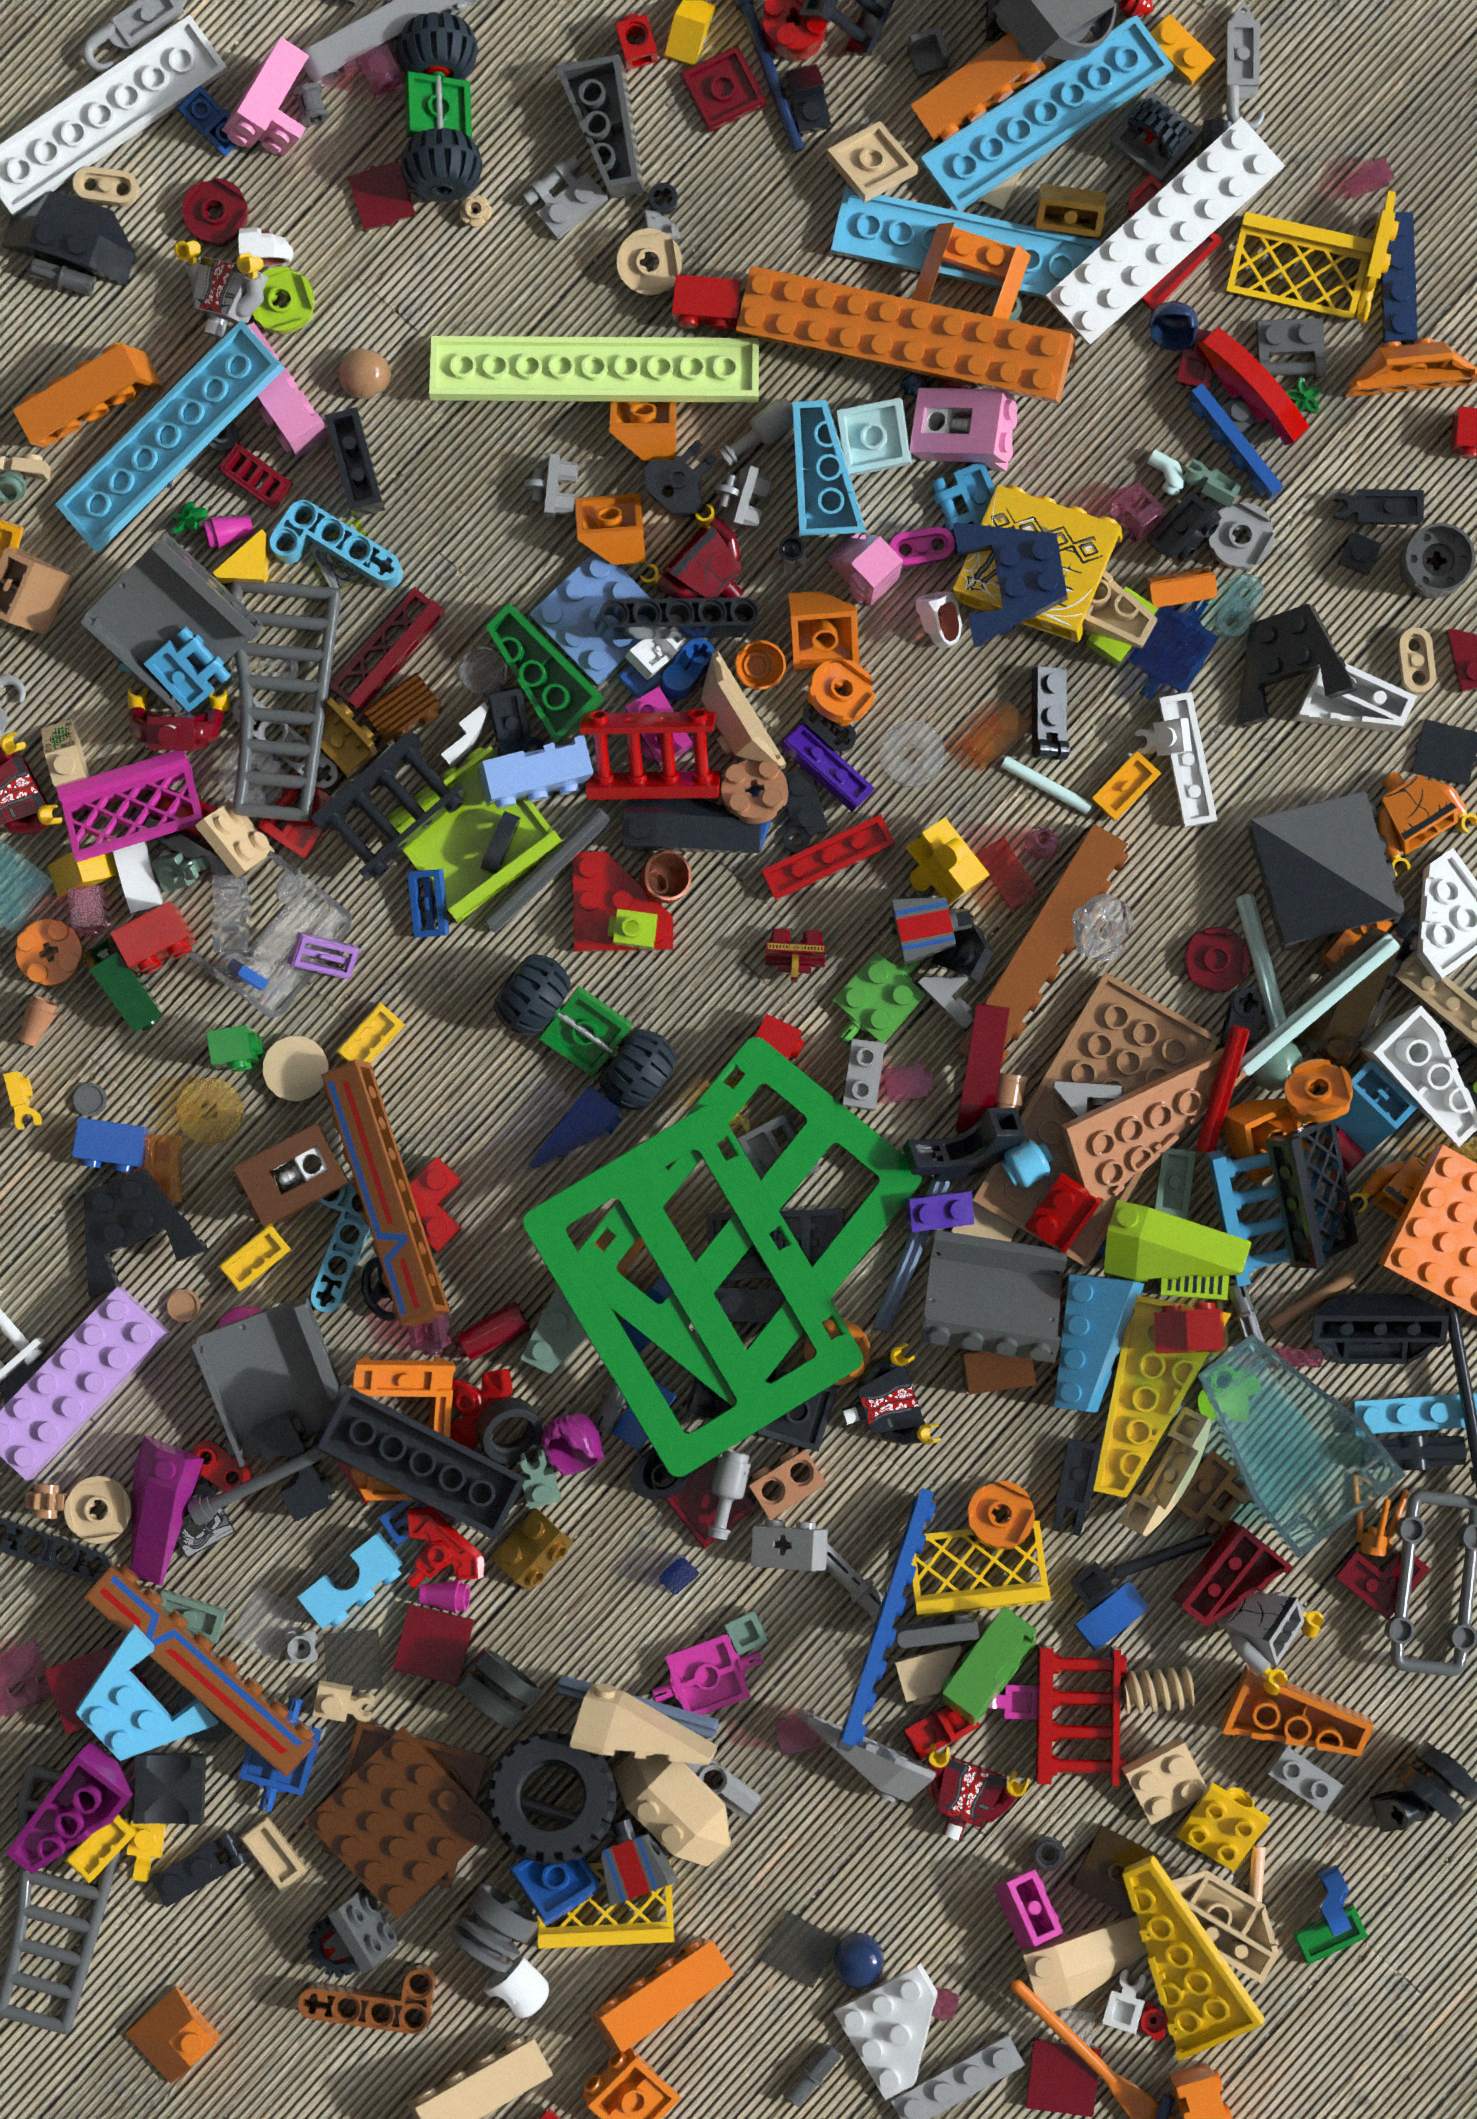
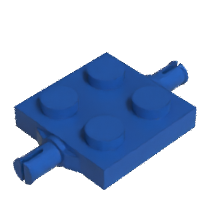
[239,1696,323,1812]

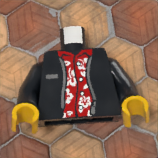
[842,1342,941,1445]

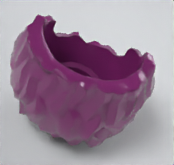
[541,1413,604,1476]

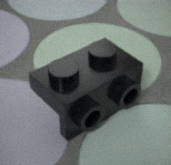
[1147,491,1222,568]

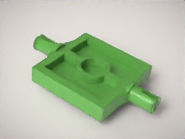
[833,951,927,1045]

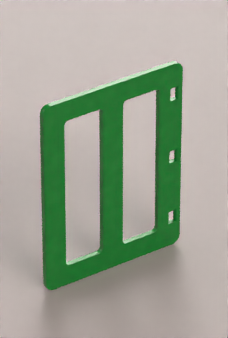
[578,1037,922,1406]
[522,1105,863,1477]

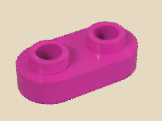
[890,527,955,567]

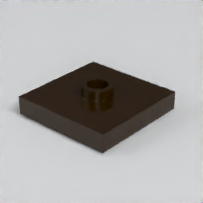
[1071,1824,1162,1917]

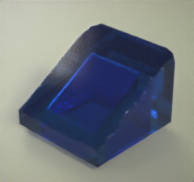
[659,1555,699,1594]

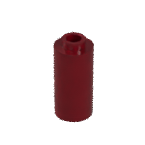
[453,1301,531,1362]

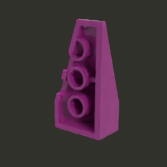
[131,1436,204,1585]
[5,1741,133,1874]

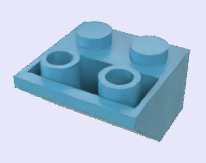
[1334,1059,1420,1155]

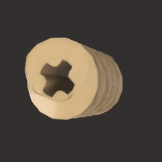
[1123,1666,1194,1714]

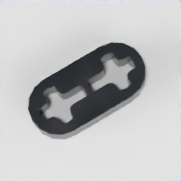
[802,703,856,754]
[481,811,521,874]

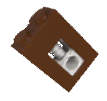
[232,1123,351,1228]

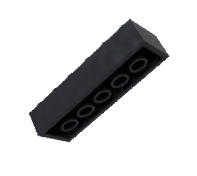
[310,1386,526,1539]

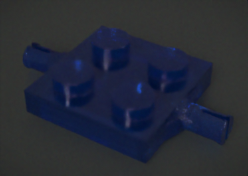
[1128,601,1219,700]

